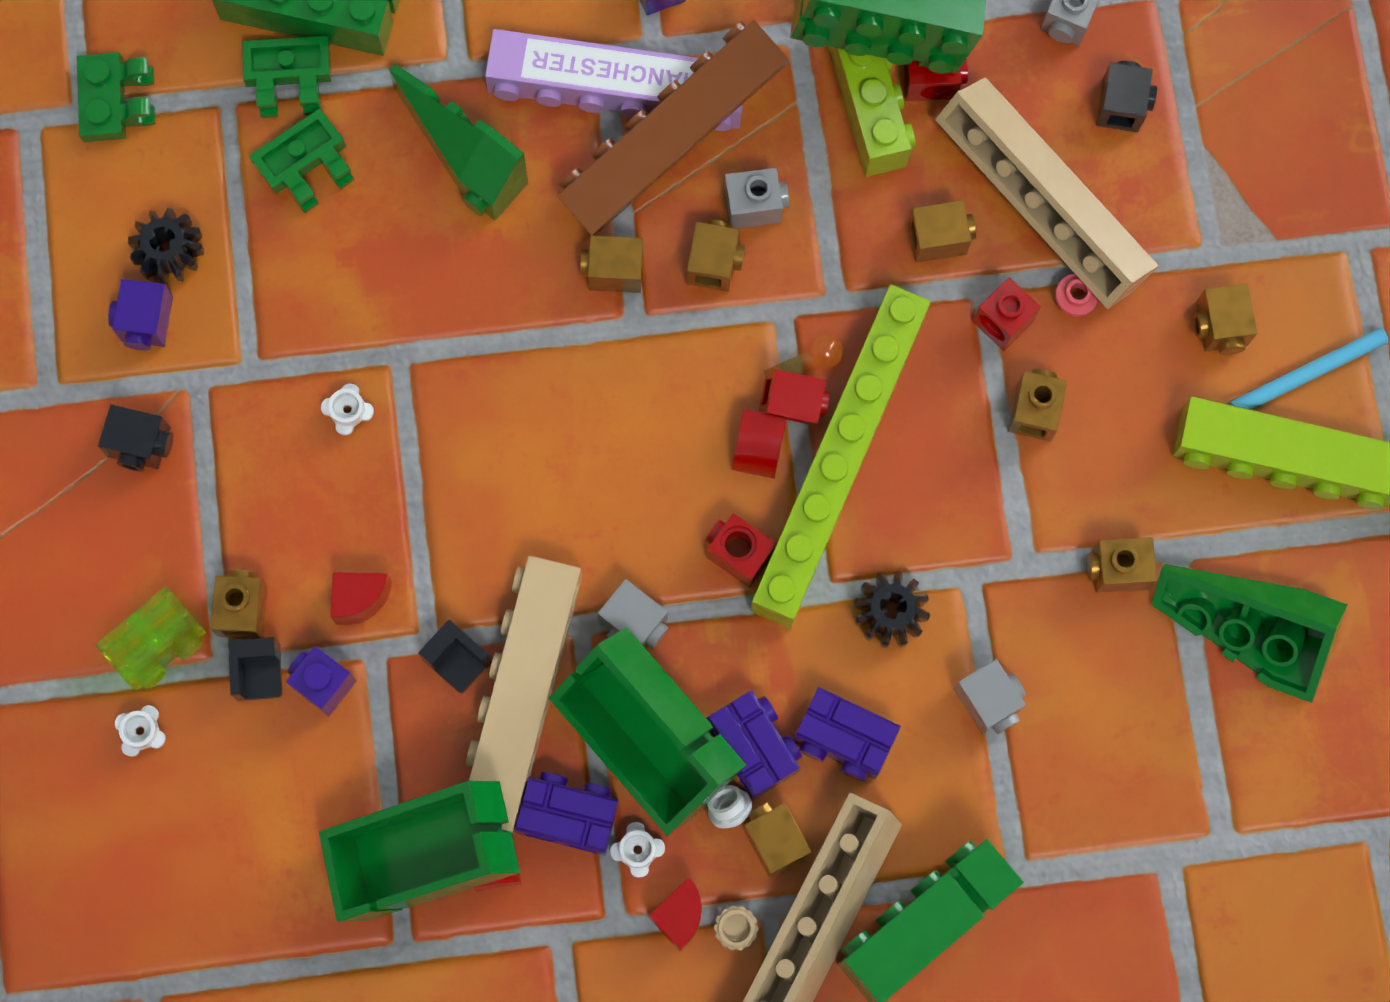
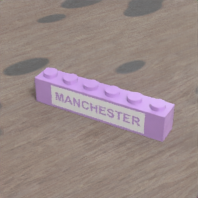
[485,29,743,131]

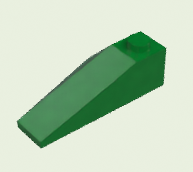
[389,64,528,221]
[1151,564,1348,703]

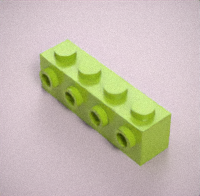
[828,46,916,177]

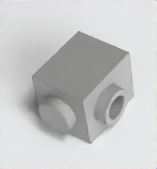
[1041,0,1099,46]
[724,168,789,229]
[597,579,669,649]
[953,659,1026,735]

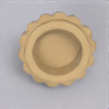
[714,906,759,950]

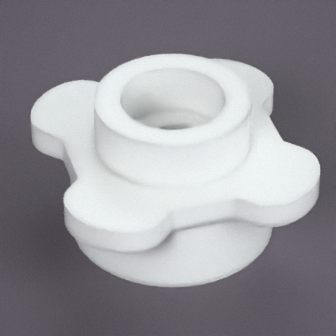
[321,384,374,436]
[115,705,166,757]
[610,822,665,878]

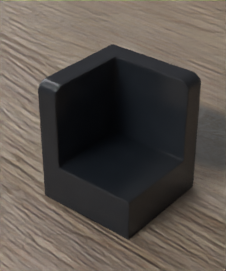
[418,620,492,694]
[228,637,283,701]

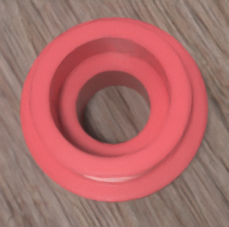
[1055,274,1099,317]

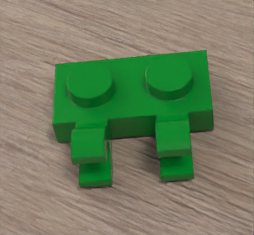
[242,36,331,118]
[77,52,156,142]
[249,108,354,213]

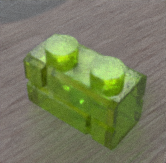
[95,586,206,691]

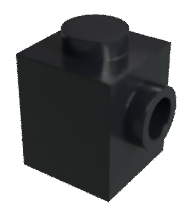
[1096,61,1157,133]
[98,404,173,472]

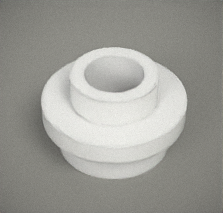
[707,785,752,829]

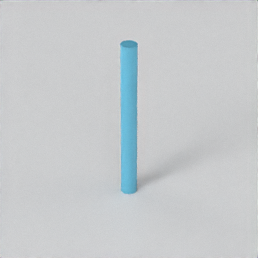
[1228,328,1389,410]

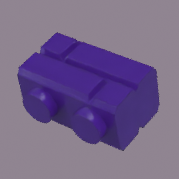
[793,687,901,782]
[706,691,802,800]
[515,772,619,856]

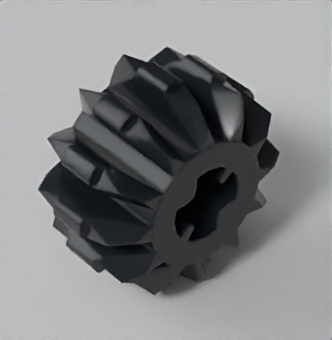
[128,208,204,284]
[853,572,930,648]

